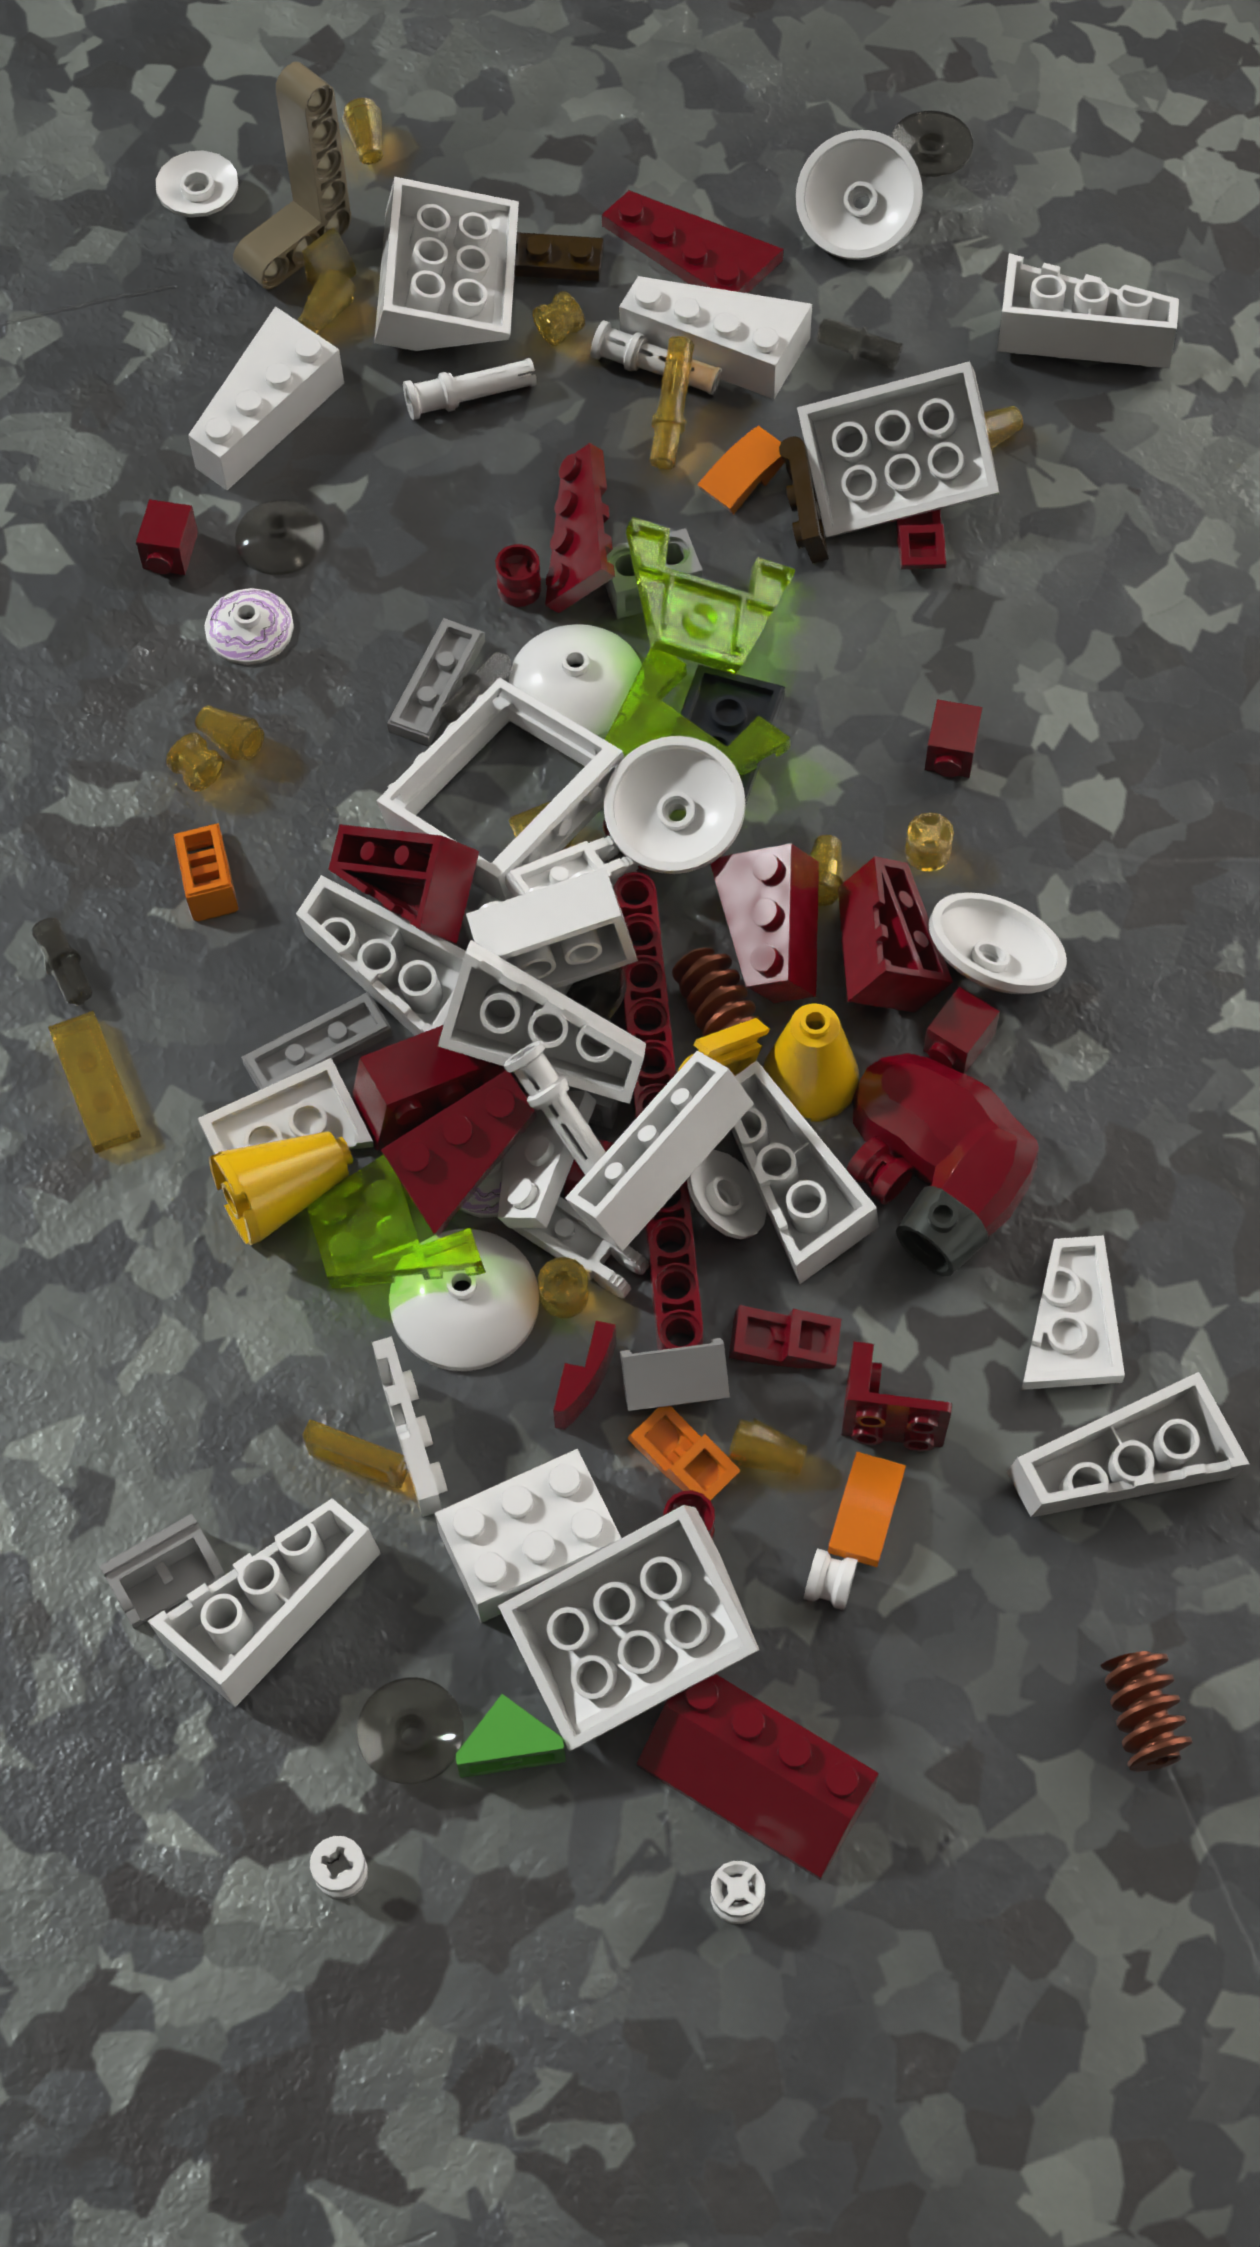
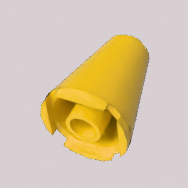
[763,1003,859,1122]
[209,1131,353,1246]

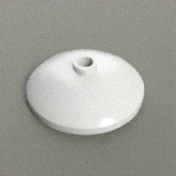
[796,130,923,260]
[509,624,645,738]
[604,736,746,874]
[929,893,1067,994]
[389,1229,539,1371]

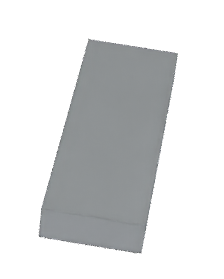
[387,618,485,746]
[241,992,393,1090]

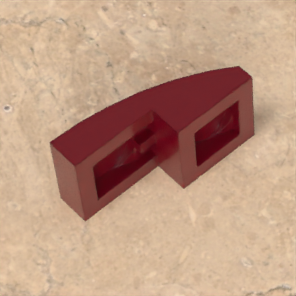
[896,509,946,570]
[729,1305,842,1369]
[553,1320,617,1430]

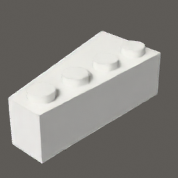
[997,253,1179,368]
[619,276,812,399]
[188,306,344,490]
[296,875,466,1036]
[438,940,646,1104]
[731,1061,879,1284]
[1007,1372,1249,1517]
[148,1498,381,1707]

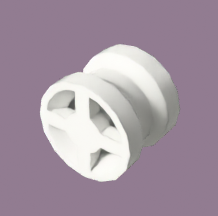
[804,1548,858,1610]
[310,1836,368,1899]
[710,1861,765,1924]

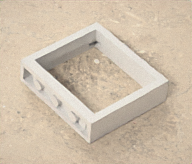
[376,677,624,902]

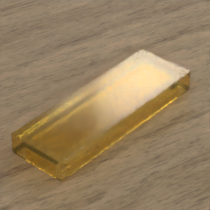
[48,1010,141,1154]

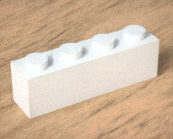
[565,1051,754,1251]

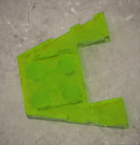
[626,517,795,675]
[605,643,791,812]
[307,1154,486,1289]

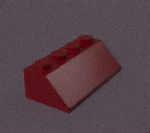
[637,1674,879,1880]

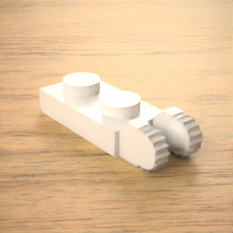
[504,836,639,897]
[512,1196,649,1299]

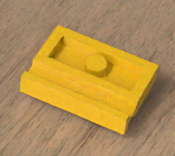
[678,1018,770,1076]

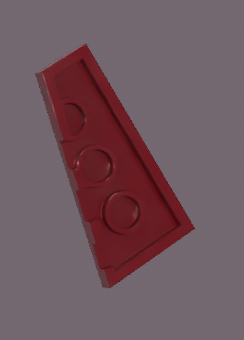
[602,190,784,294]
[545,443,615,613]

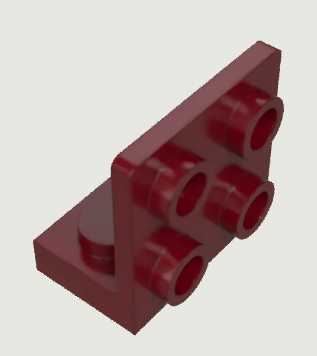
[841,1341,952,1451]

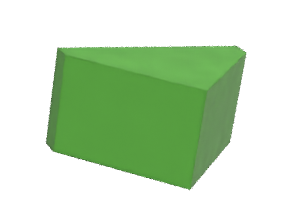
[456,1694,566,1778]

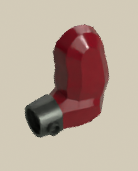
[853,1053,1039,1276]

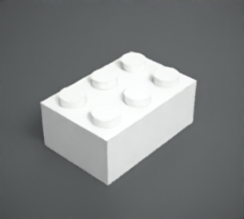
[466,867,638,989]
[435,1449,622,1623]

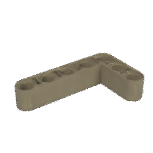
[233,62,351,289]

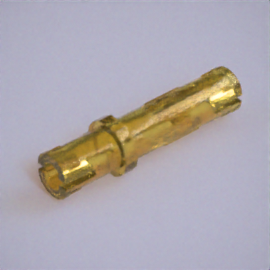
[649,336,695,470]

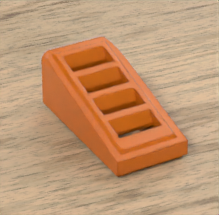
[174,823,238,921]

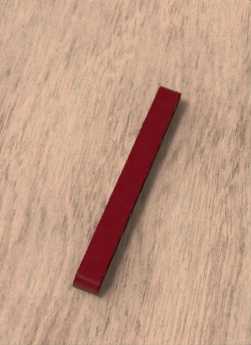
[614,872,703,1350]

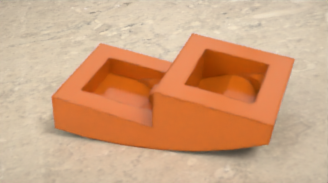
[697,425,784,515]
[627,1405,741,1501]
[827,1451,906,1567]

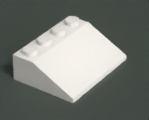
[374,177,519,351]
[797,361,1000,538]
[498,1505,759,1751]

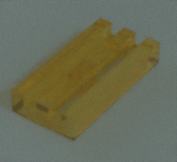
[302,1419,408,1489]

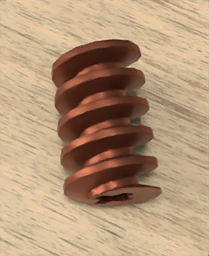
[672,947,764,1037]
[1101,1651,1193,1772]

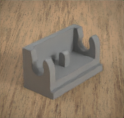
[620,1338,730,1411]
[99,1514,225,1629]

